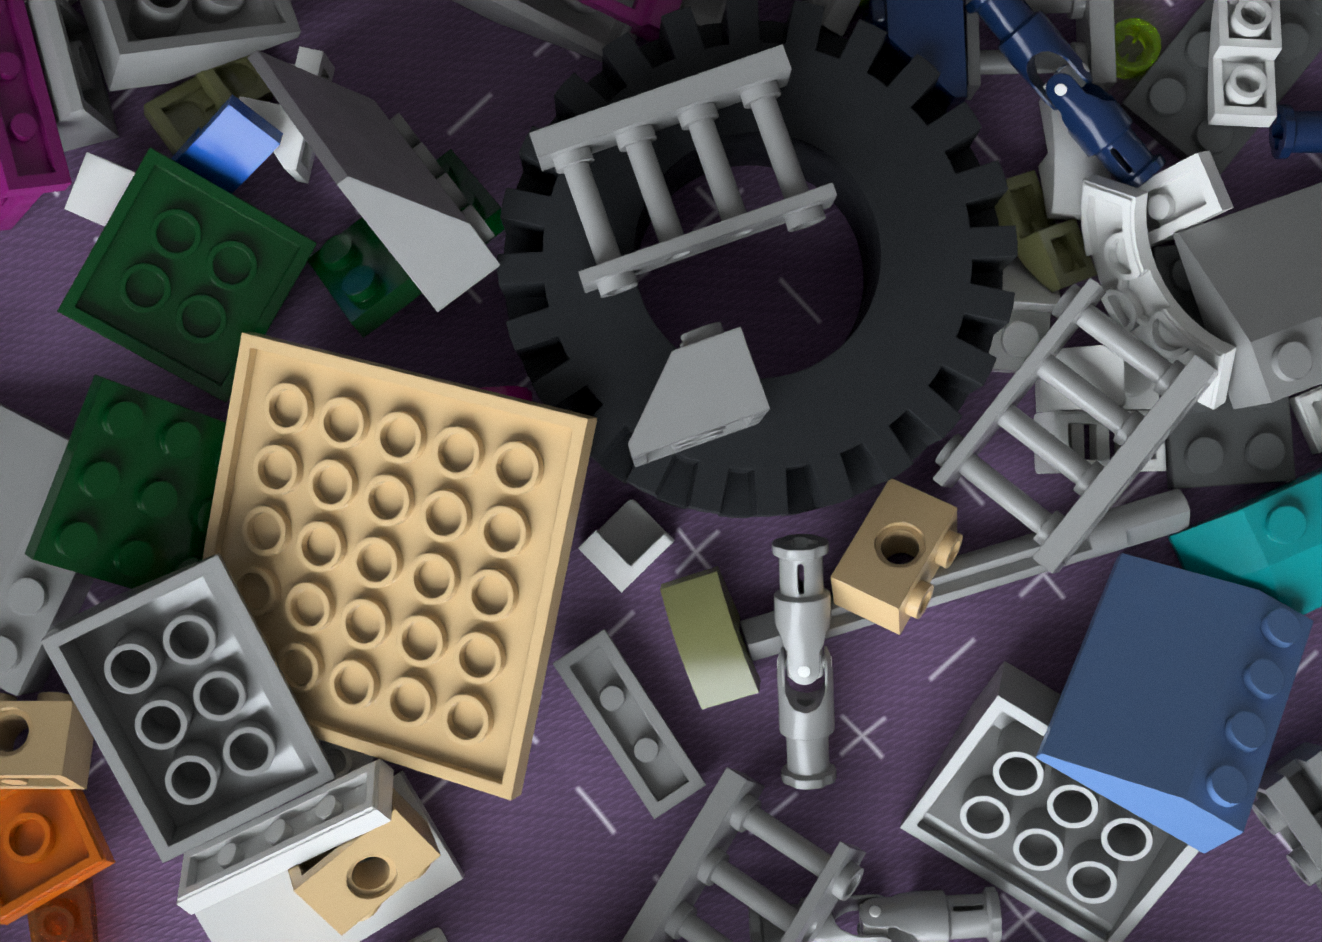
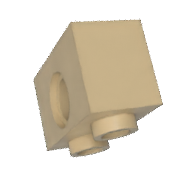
[831,478,963,635]
[0,692,94,789]
[288,788,441,936]

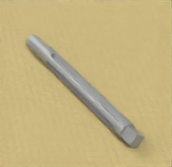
[740,488,1190,661]

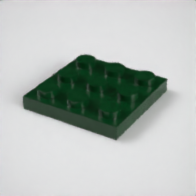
[57,147,317,403]
[25,374,226,589]

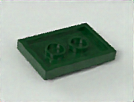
[308,149,504,338]

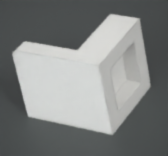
[578,500,675,593]

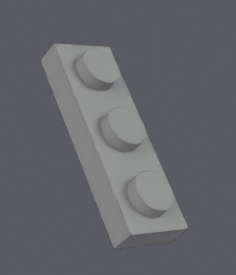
[552,629,706,819]

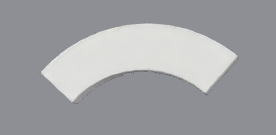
[1081,174,1236,410]

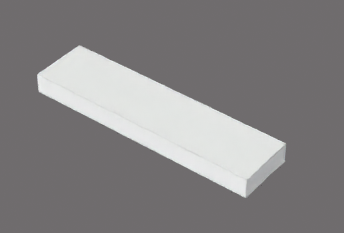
[177,759,394,915]

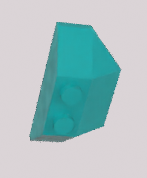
[1167,467,1322,615]

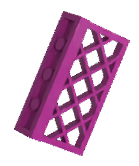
[0,0,72,231]

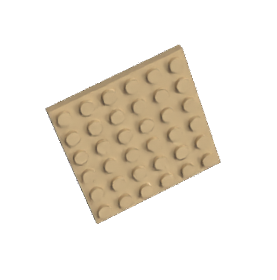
[202,332,597,800]

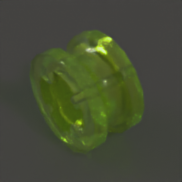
[1115,18,1161,79]

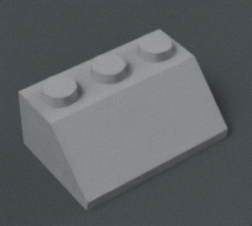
[628,322,770,468]

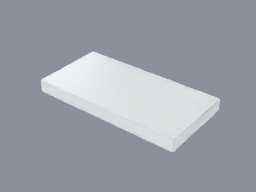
[195,770,465,942]

